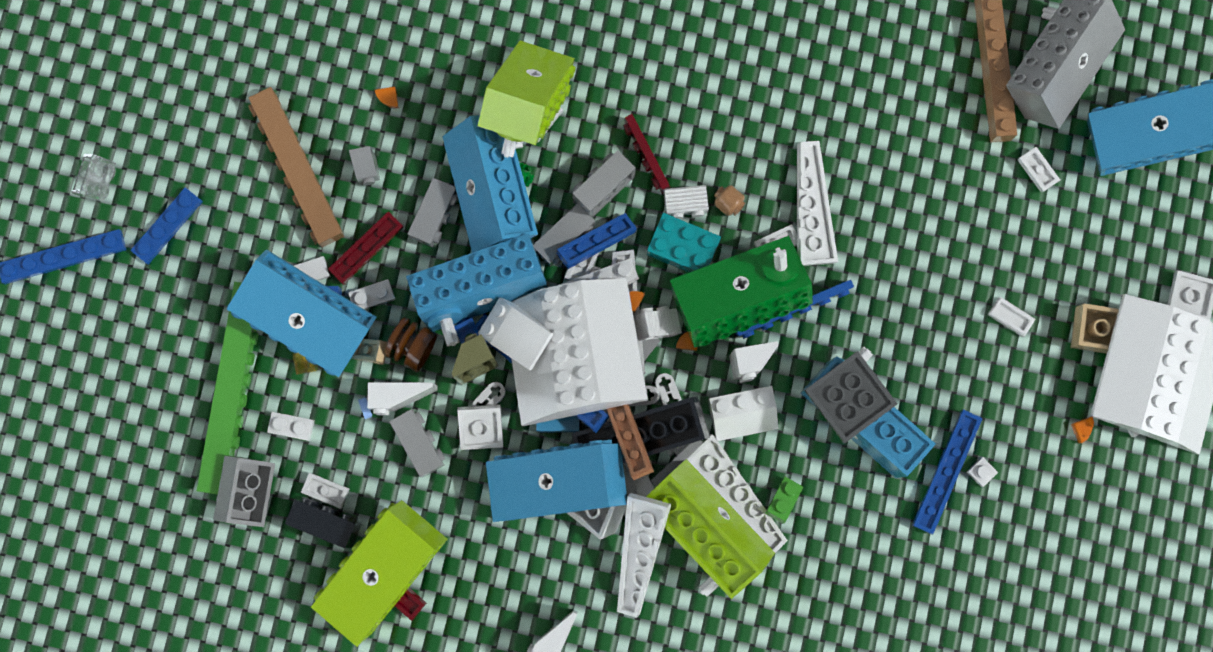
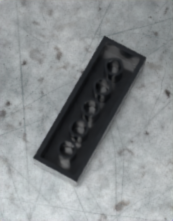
[572,396,710,463]

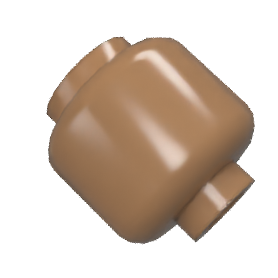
[714,185,746,216]

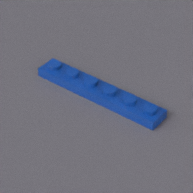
[0,229,126,284]
[735,280,854,339]
[912,409,983,535]

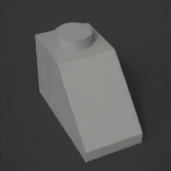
[349,146,380,185]

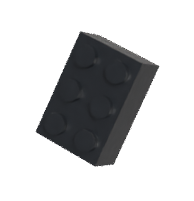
[285,497,362,549]

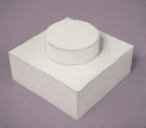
[967,457,998,487]

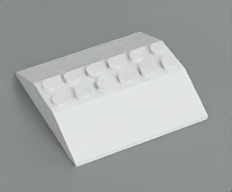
[512,278,648,426]
[1090,294,1213,454]

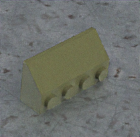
[451,333,499,385]

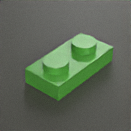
[765,476,803,524]

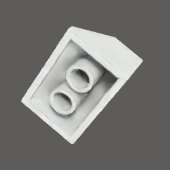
[729,341,778,383]
[708,386,778,441]

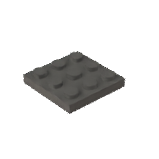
[804,351,897,443]

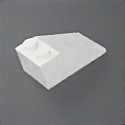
[478,297,553,370]
[367,383,437,415]
[567,505,627,540]
[527,610,578,652]

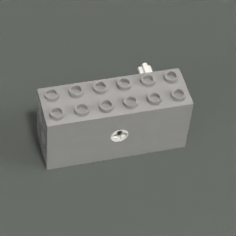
[1006,0,1125,129]

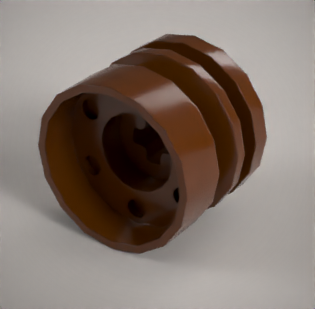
[384,317,438,373]

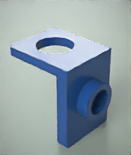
[454,318,478,344]

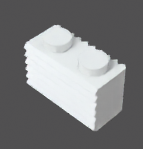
[664,185,709,219]
[634,306,682,341]

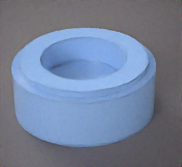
[358,397,373,419]

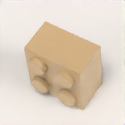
[1071,303,1119,354]

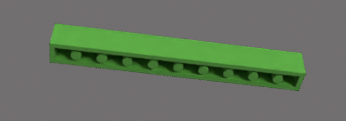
[196,282,258,494]

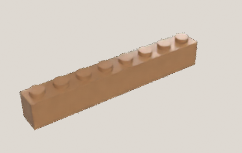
[974,0,1017,143]
[248,87,345,248]

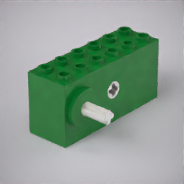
[670,235,813,348]

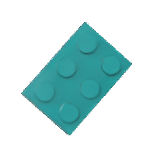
[646,213,721,273]

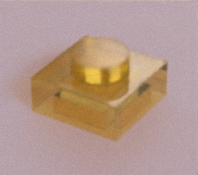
[292,353,318,375]

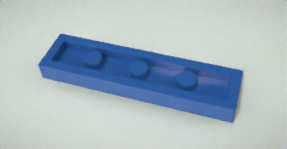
[130,187,203,265]
[556,213,637,269]

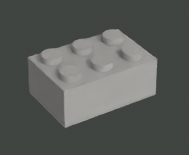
[572,150,636,218]
[213,456,275,527]

